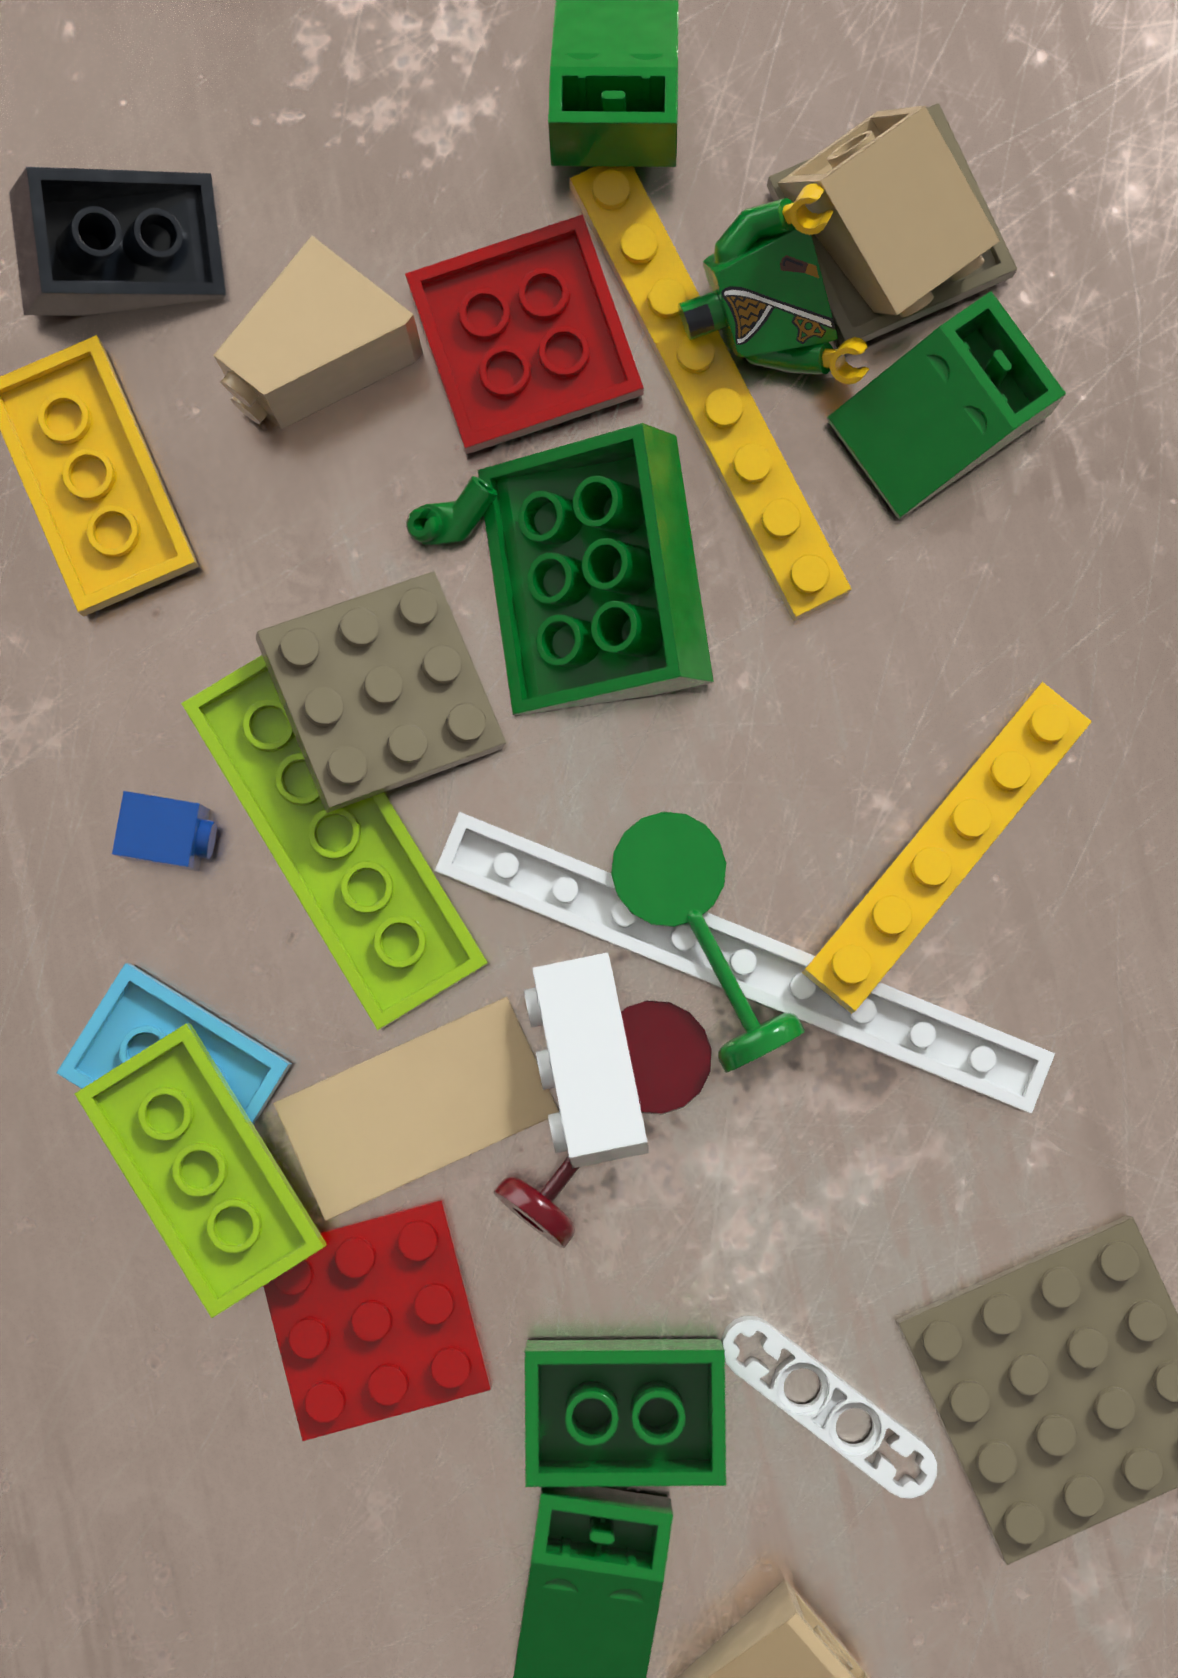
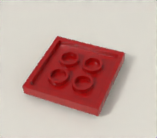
[405,214,644,455]
[263,1198,492,1441]

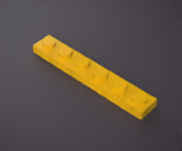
[802,682,1092,1014]

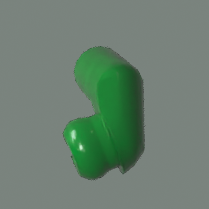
[406,476,498,545]

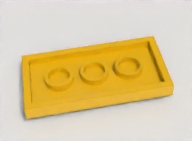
[0,335,199,617]

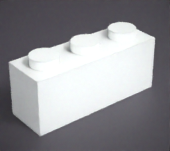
[524,952,649,1168]

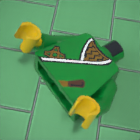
[678,183,869,385]

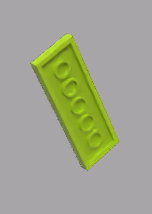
[181,655,489,1030]

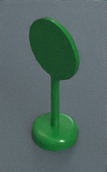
[611,812,805,1073]

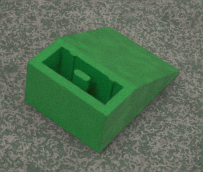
[548,0,679,167]
[827,291,1066,519]
[513,1487,673,1678]

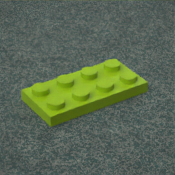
[74,1023,327,1319]

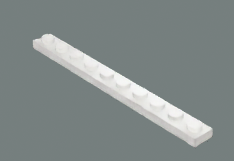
[435,812,1055,1114]

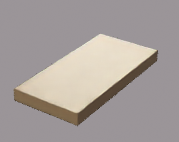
[273,996,560,1221]

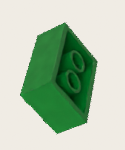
[525,1339,726,1487]

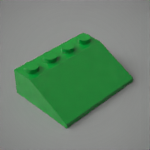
[478,423,714,715]

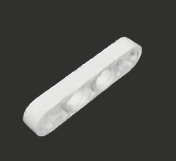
[721,1316,937,1499]

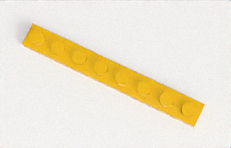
[570,166,852,622]

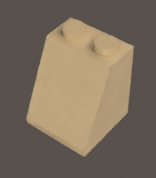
[777,106,1000,317]
[213,236,423,429]
[677,1580,870,1678]

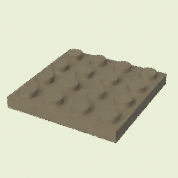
[895,1215,1178,1565]

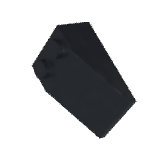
[9,167,226,316]

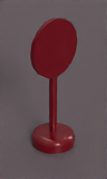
[493,1001,712,1248]

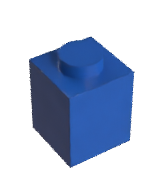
[112,791,217,871]

